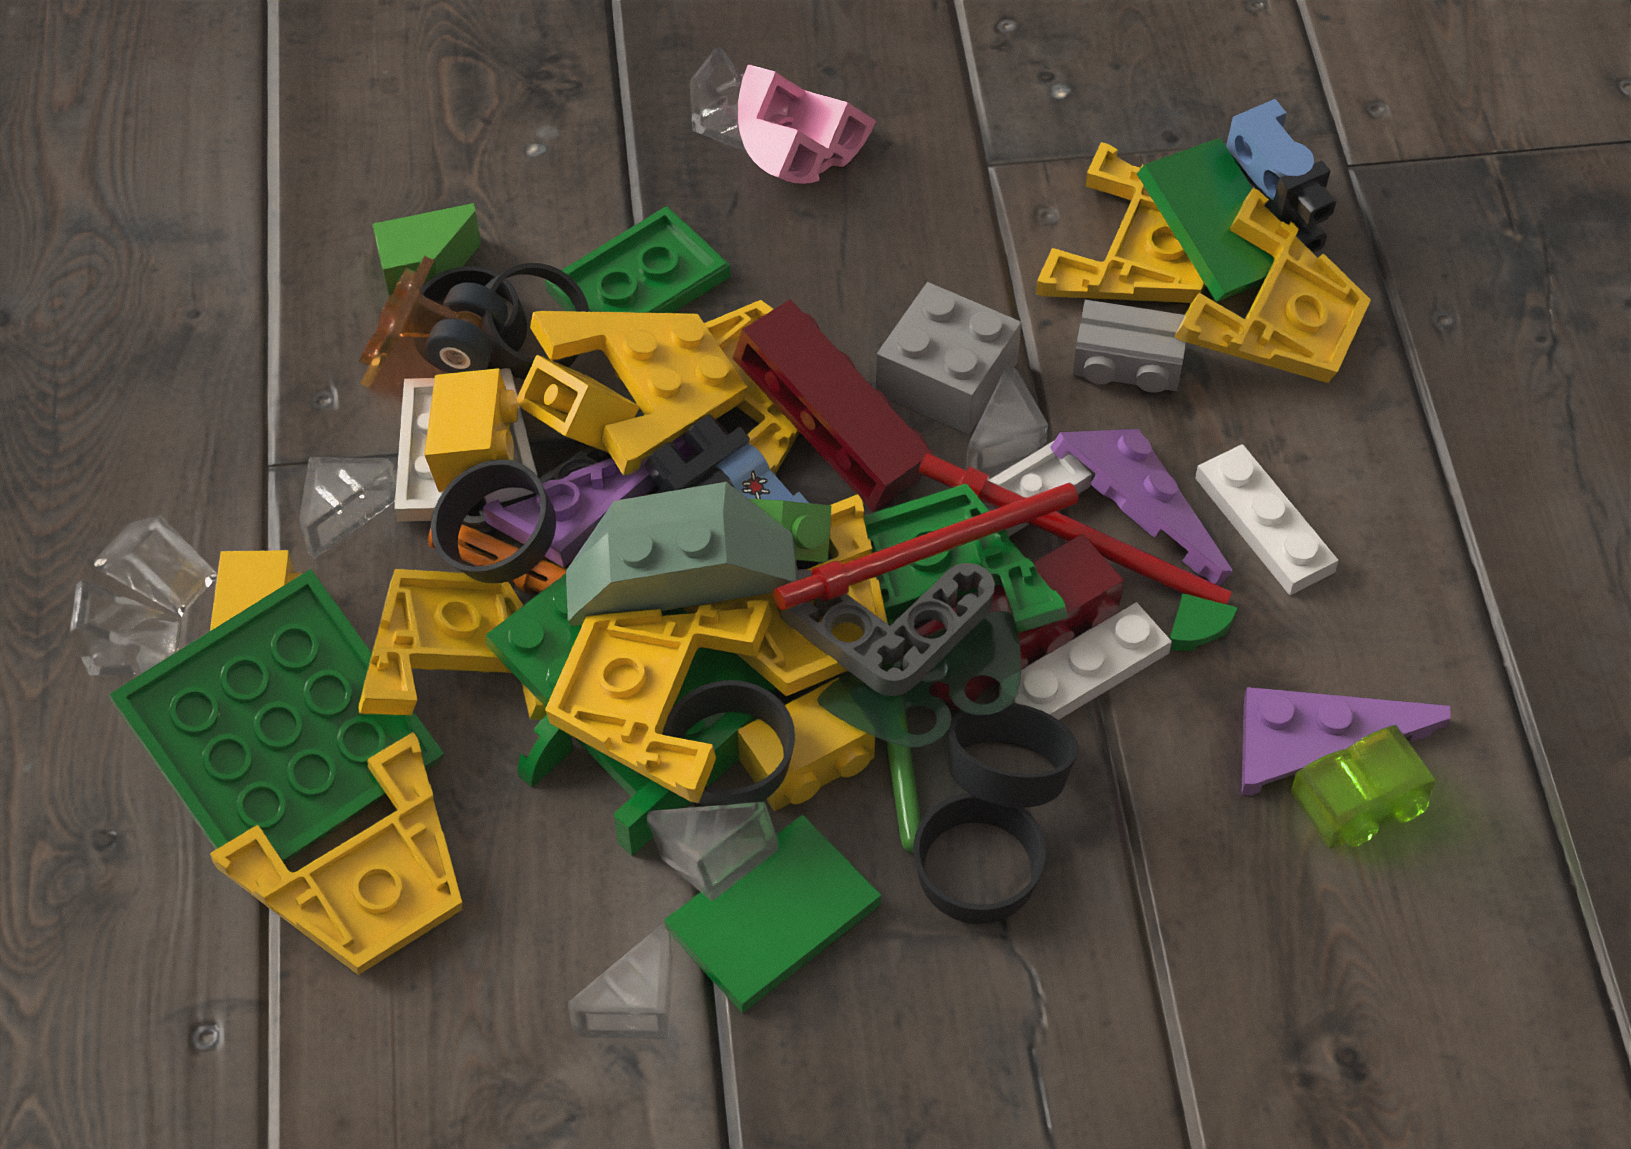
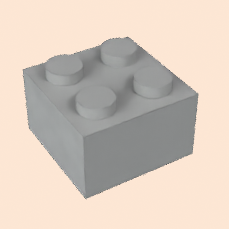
[876,282,1022,435]

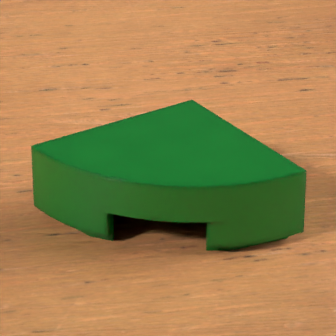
[1170,593,1238,651]
[517,714,573,787]

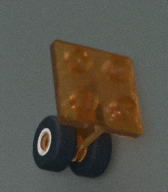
[359,255,508,388]

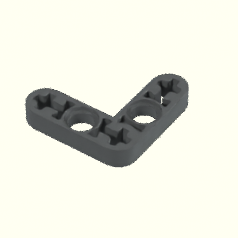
[777,563,995,696]

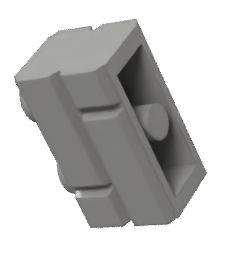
[1073,300,1186,393]

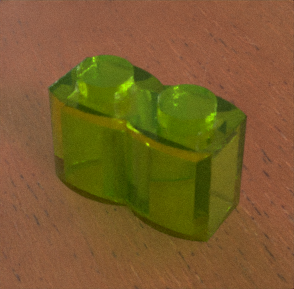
[1291,725,1436,848]

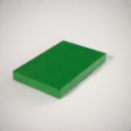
[1137,138,1274,302]
[545,206,731,313]
[664,815,881,1014]

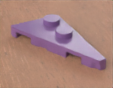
[1050,429,1233,585]
[483,434,693,567]
[1242,687,1451,796]

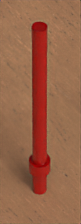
[918,453,1232,605]
[773,483,1078,611]

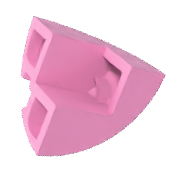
[738,65,876,184]

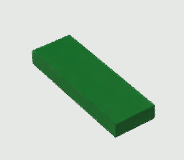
[614,712,755,856]

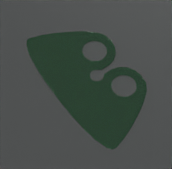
[817,611,1021,747]

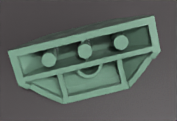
[566,482,798,626]

